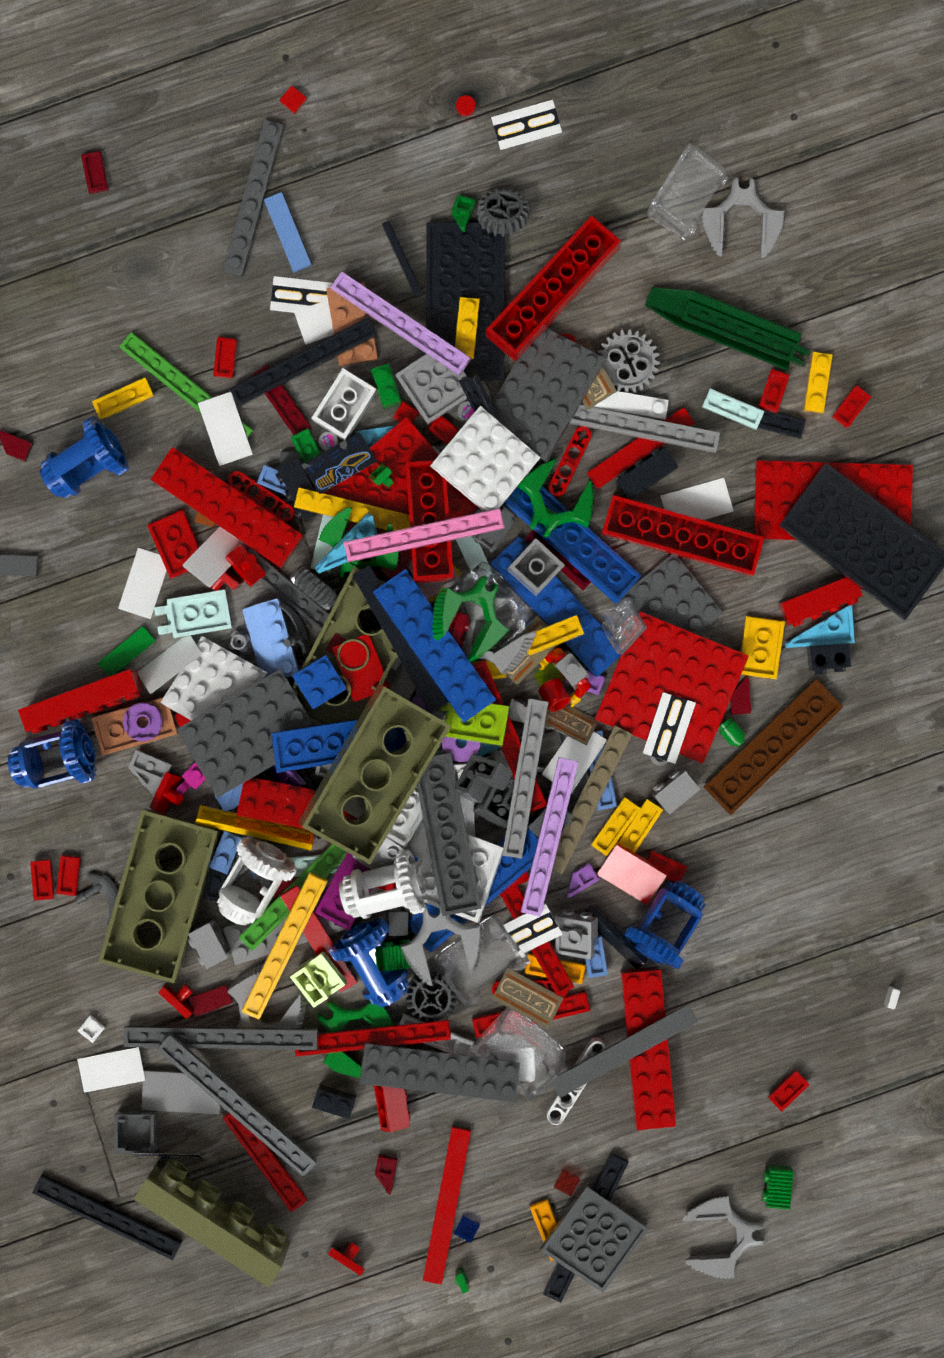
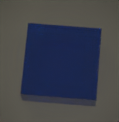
[454,1215,480,1243]

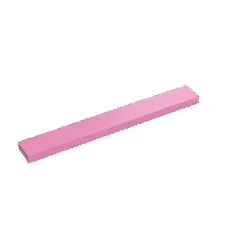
[344,508,504,562]

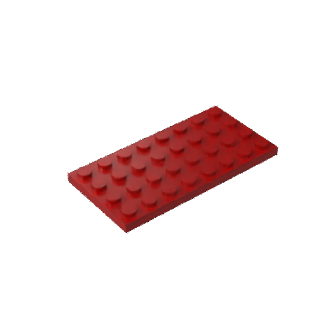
[754,461,913,540]

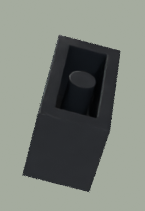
[312,1084,356,1119]

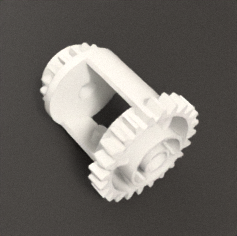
[217,836,297,925]
[339,849,426,919]

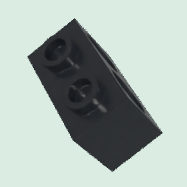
[807,643,851,674]

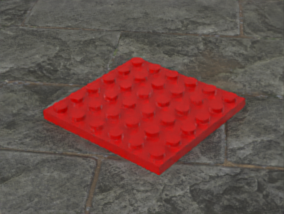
[322,417,477,579]
[594,611,749,764]

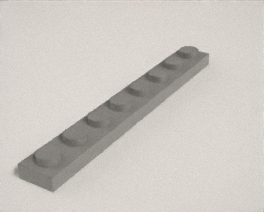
[569,405,720,453]
[502,699,549,859]

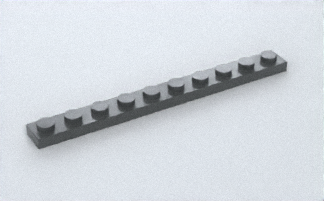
[124,1026,318,1050]
[157,1033,317,1177]

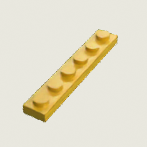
[294,488,410,531]
[195,805,314,850]

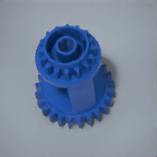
[39,416,129,498]
[8,719,97,789]
[624,880,706,969]
[329,918,409,1007]

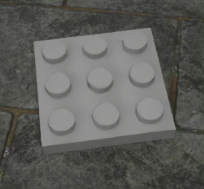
[395,354,467,425]

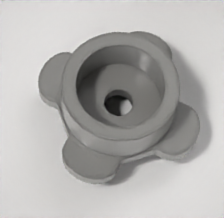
[228,631,250,653]

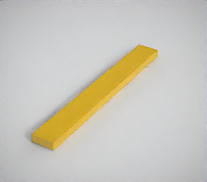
[241,872,327,1019]

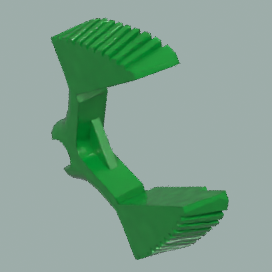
[517,458,594,537]
[319,507,399,579]
[432,576,509,662]
[317,1001,394,1078]

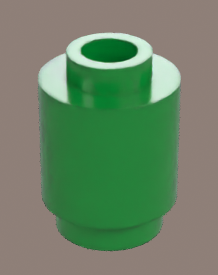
[718,717,746,747]

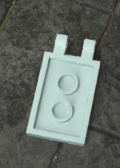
[154,590,232,638]

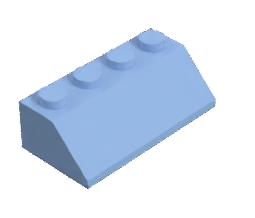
[242,598,300,678]

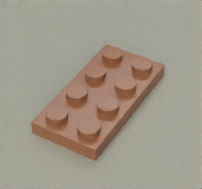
[326,282,378,366]
[91,698,178,756]

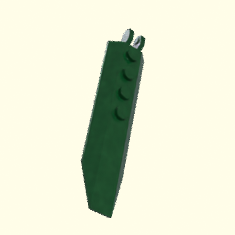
[645,287,811,370]

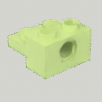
[290,951,347,1007]

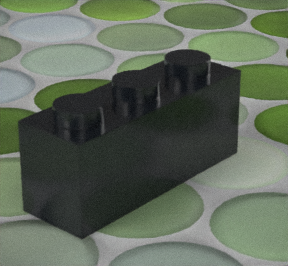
[615,448,678,500]
[275,458,318,521]

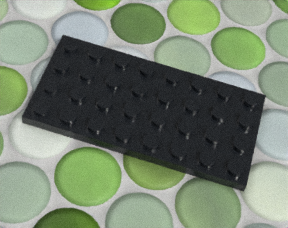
[426,222,505,381]
[778,463,944,620]

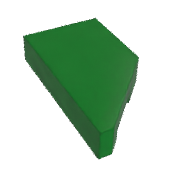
[451,195,476,232]

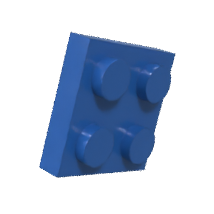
[292,655,347,709]

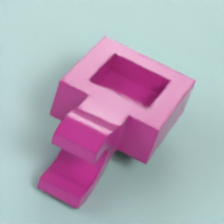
[176,762,206,795]

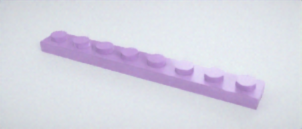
[330,272,471,376]
[521,757,578,917]

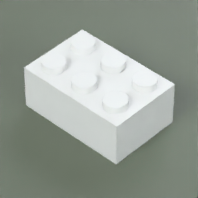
[312,368,377,440]

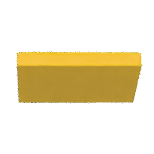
[740,616,785,679]

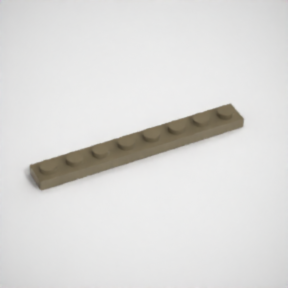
[552,725,632,874]

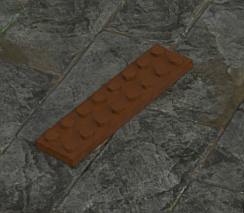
[703,679,843,816]

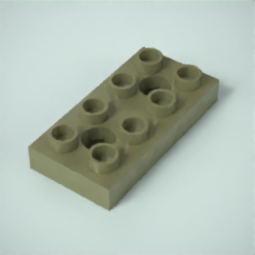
[292,566,397,725]
[298,684,451,864]
[98,808,220,983]
[134,1159,290,1288]

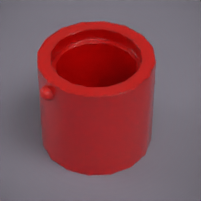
[538,678,572,712]

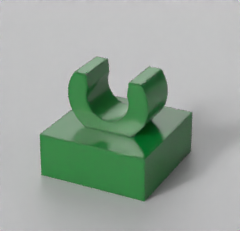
[369,463,394,488]

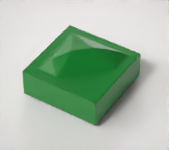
[455,1267,470,1294]

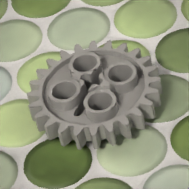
[597,329,660,394]

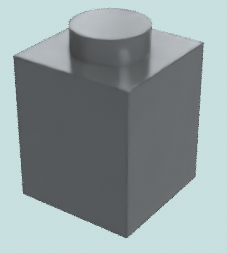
[385,906,408,936]

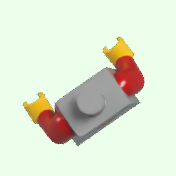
[539,648,591,707]

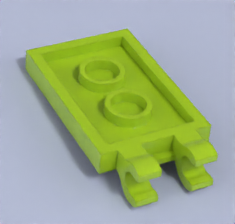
[437,703,509,746]

